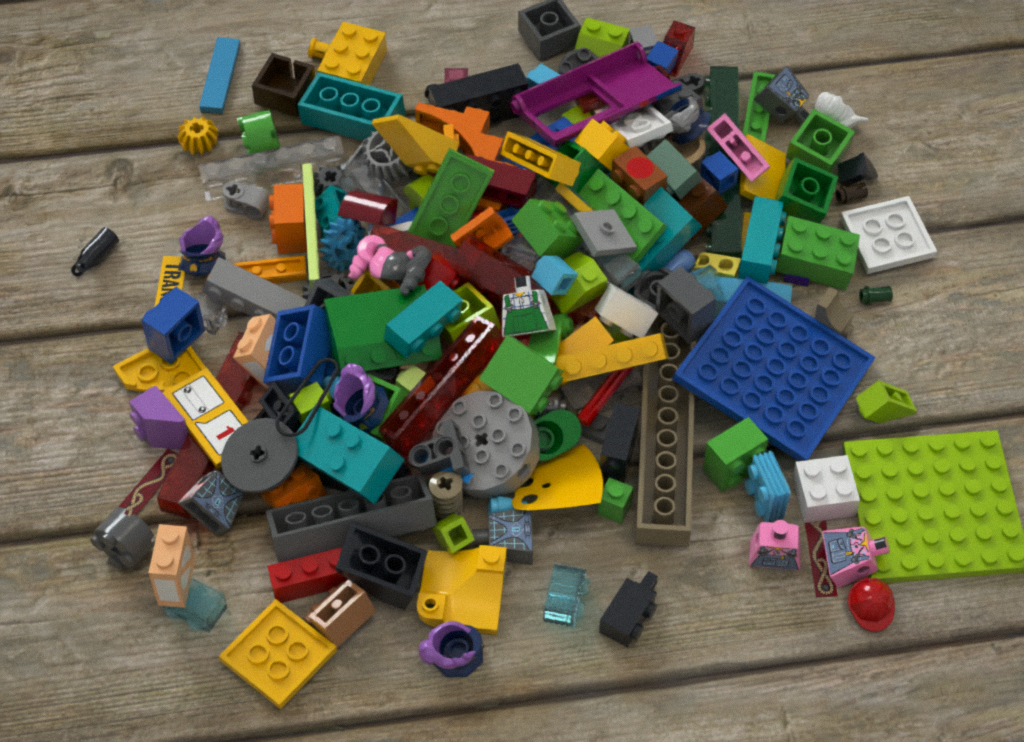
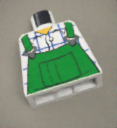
[502,276,556,337]

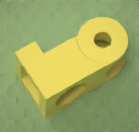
[692,252,741,278]

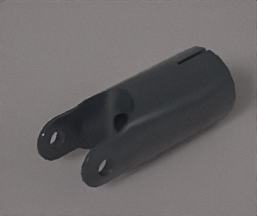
[71,227,119,277]

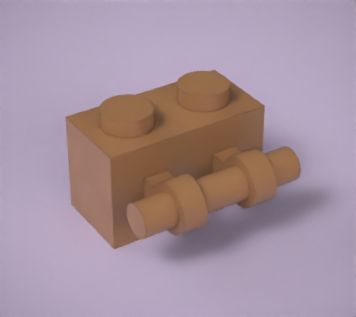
[303,580,376,648]

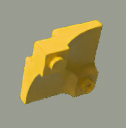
[417,545,507,635]

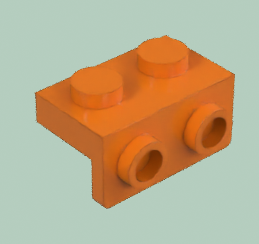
[450,206,514,266]
[260,465,327,508]

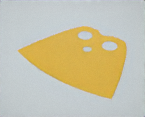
[512,444,603,510]

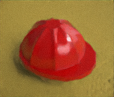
[847,578,895,632]

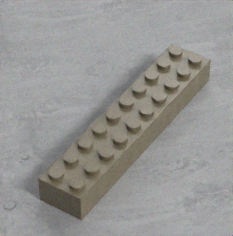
[635,308,696,547]

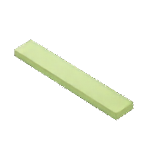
[302,163,320,292]

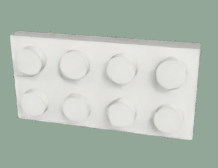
[594,104,674,148]

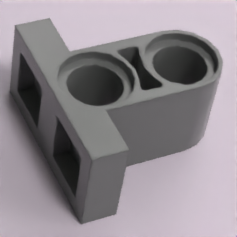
[409,419,471,477]

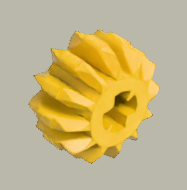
[178,116,218,156]

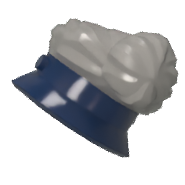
[663,97,711,145]

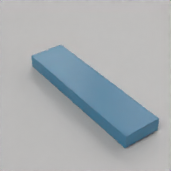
[199,37,241,114]

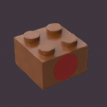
[611,146,668,205]

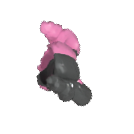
[348,235,432,296]

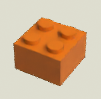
[269,183,307,254]

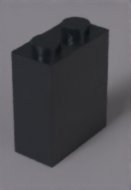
[599,402,640,484]

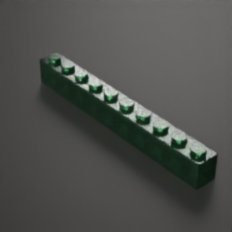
[704,66,742,258]

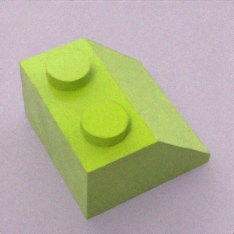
[575,17,630,58]

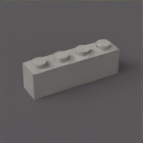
[202,257,307,319]

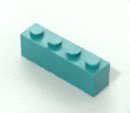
[738,196,787,284]

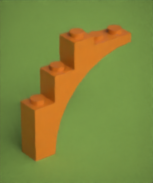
[415,102,518,212]

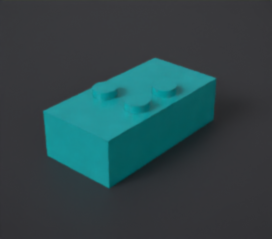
[297,72,406,141]
[592,187,702,296]
[295,405,405,504]

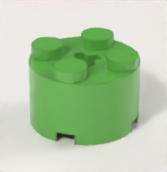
[237,109,282,164]

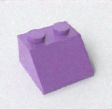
[129,385,191,450]

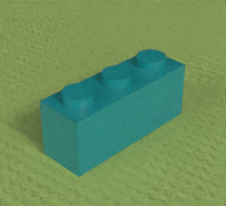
[384,280,463,358]

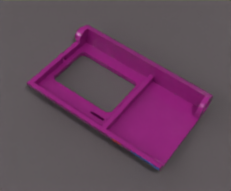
[510,41,682,147]

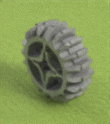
[361,131,414,183]

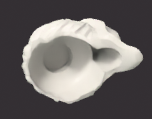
[815,92,869,128]

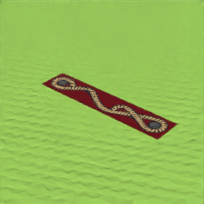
[118,448,185,517]
[805,520,838,597]

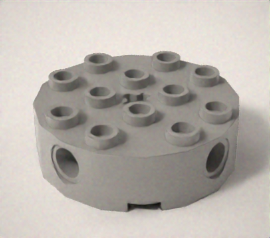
[432,391,540,499]

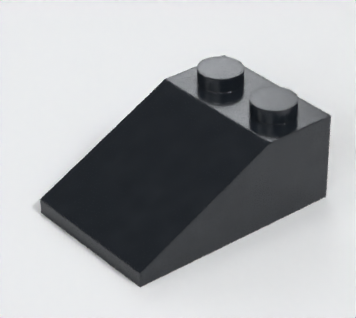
[335,522,428,610]

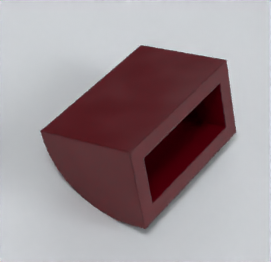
[338,190,398,225]

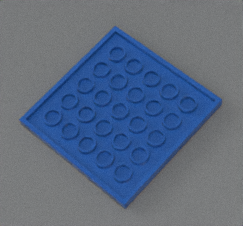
[672,276,876,461]

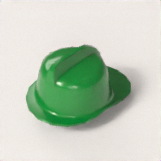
[534,409,582,461]

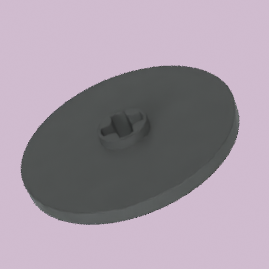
[221,418,299,493]

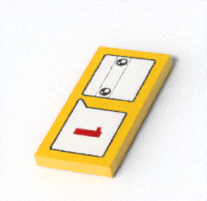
[162,367,249,469]

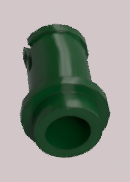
[859,286,893,306]

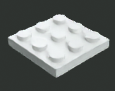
[840,196,937,274]

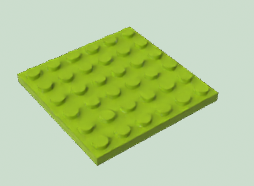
[842,430,1024,583]

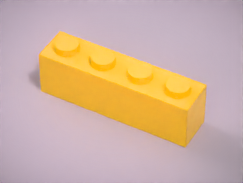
[499,131,581,186]

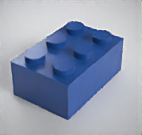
[263,304,330,394]

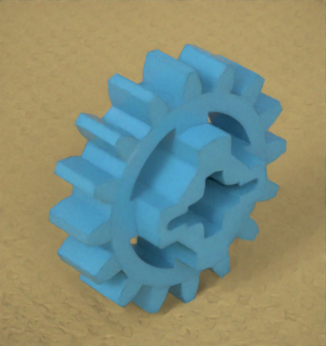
[319,217,366,272]

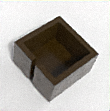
[252,53,315,117]

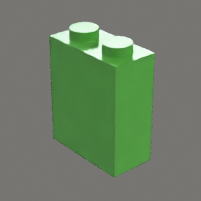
[479,335,564,415]

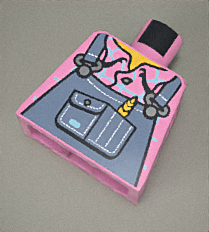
[749,520,801,570]
[822,527,890,588]

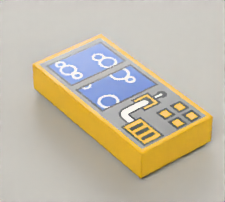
[556,183,596,212]

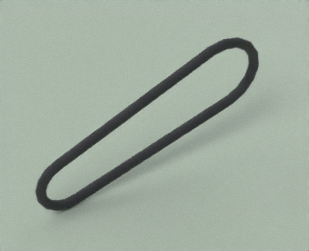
[275,358,339,437]

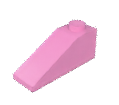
[706,113,771,182]

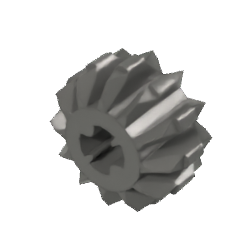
[313,164,352,198]

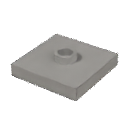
[571,209,637,257]

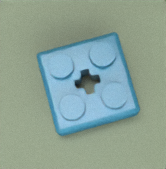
[744,451,791,522]

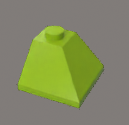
[545,251,608,314]

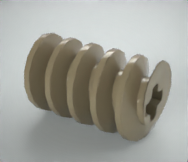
[429,471,463,519]

